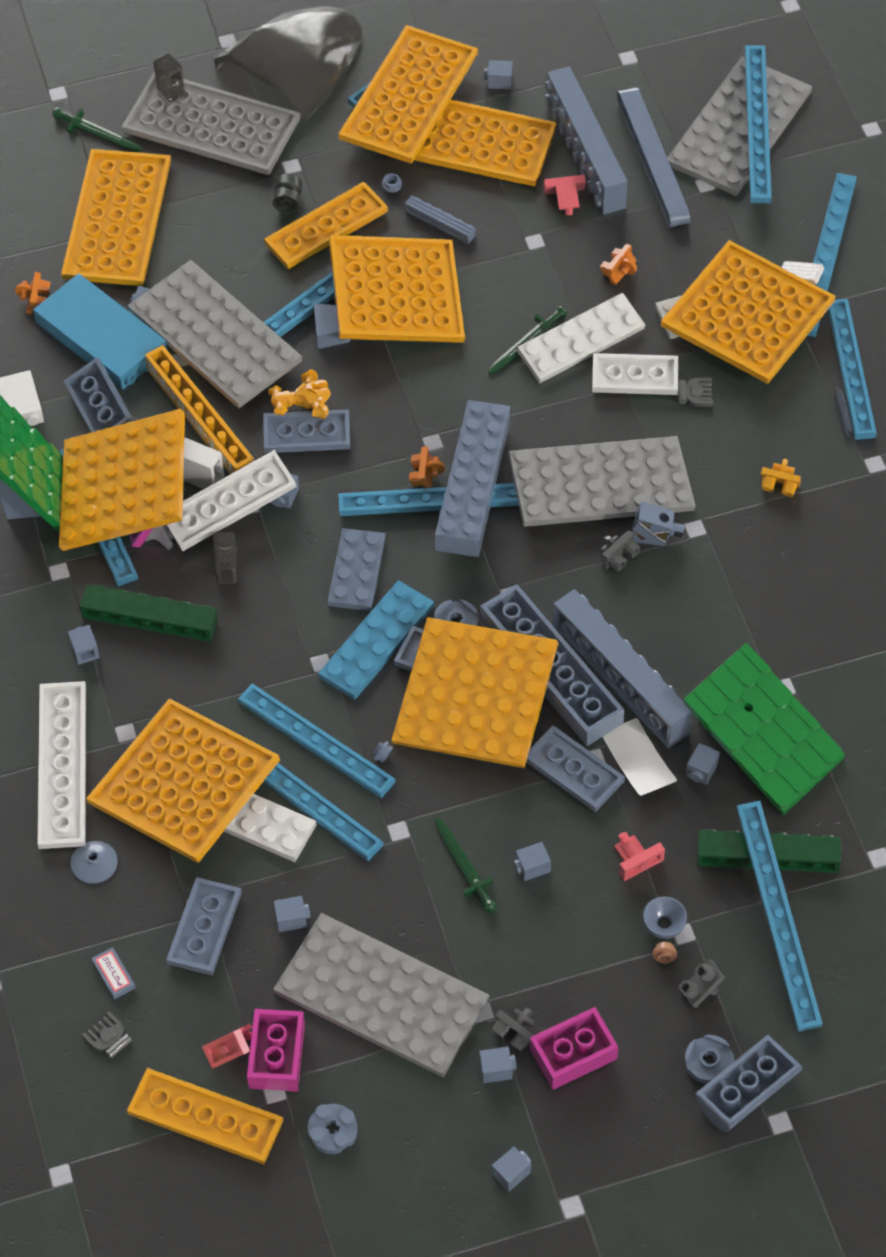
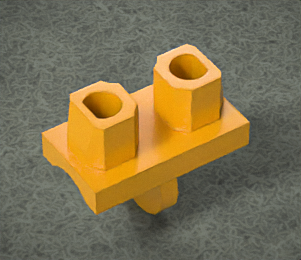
[761,459,801,497]

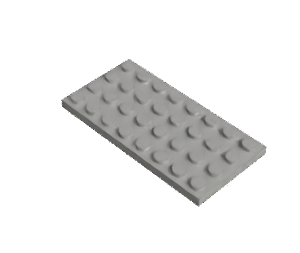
[667,56,812,196]
[122,71,300,175]
[128,260,302,408]
[508,436,696,527]
[273,913,489,1077]

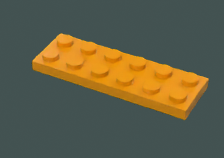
[264,182,388,269]
[127,1068,283,1164]

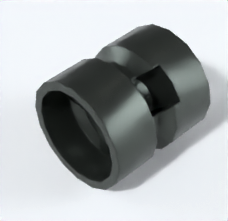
[272,174,302,213]

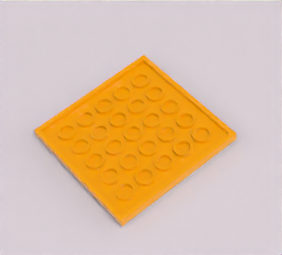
[329,235,465,343]
[660,240,836,384]
[59,409,185,551]
[392,617,558,768]
[86,698,280,863]

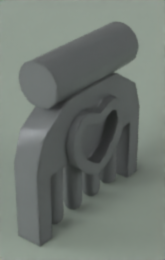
[678,378,713,407]
[82,1011,132,1059]

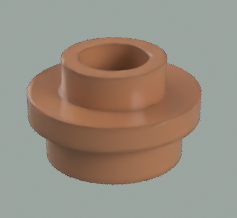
[653,942,677,964]

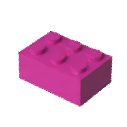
[530,1007,618,1090]
[247,1009,305,1092]

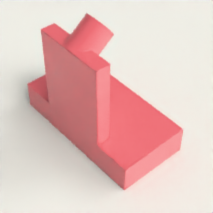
[543,175,586,215]
[614,832,665,881]
[202,1023,252,1069]

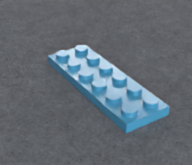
[318,580,434,700]

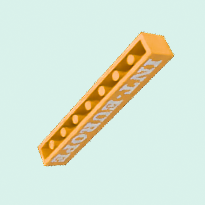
[145,345,254,475]

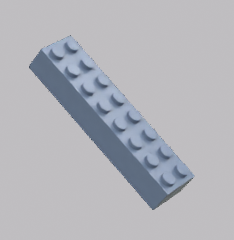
[544,66,628,215]
[435,400,510,557]
[480,584,624,747]
[553,589,692,749]

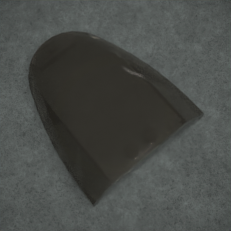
[214,6,362,122]

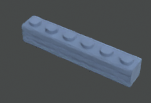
[405,195,475,244]

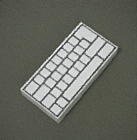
[782,261,824,285]

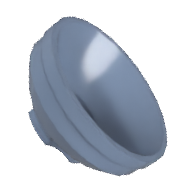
[643,897,687,939]

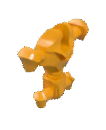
[268,369,330,419]

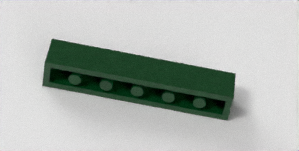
[79,584,218,642]
[697,829,841,873]

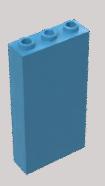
[33,273,167,390]

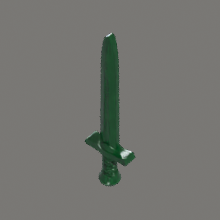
[52,107,142,152]
[488,306,567,375]
[435,817,497,913]

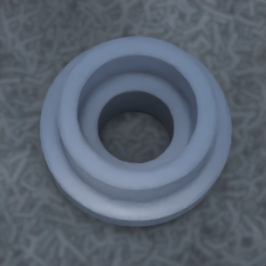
[382,173,402,193]
[373,741,393,763]

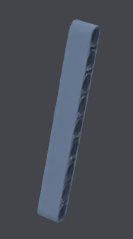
[617,87,690,228]

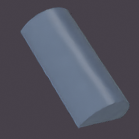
[64,357,134,432]
[695,1035,802,1132]

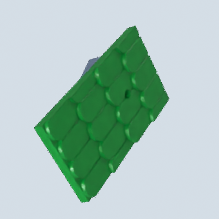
[0,395,63,533]
[683,643,845,815]

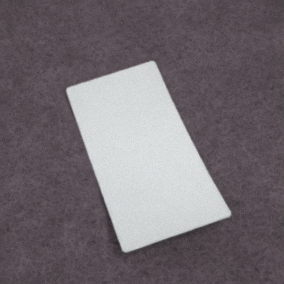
[603,718,677,796]

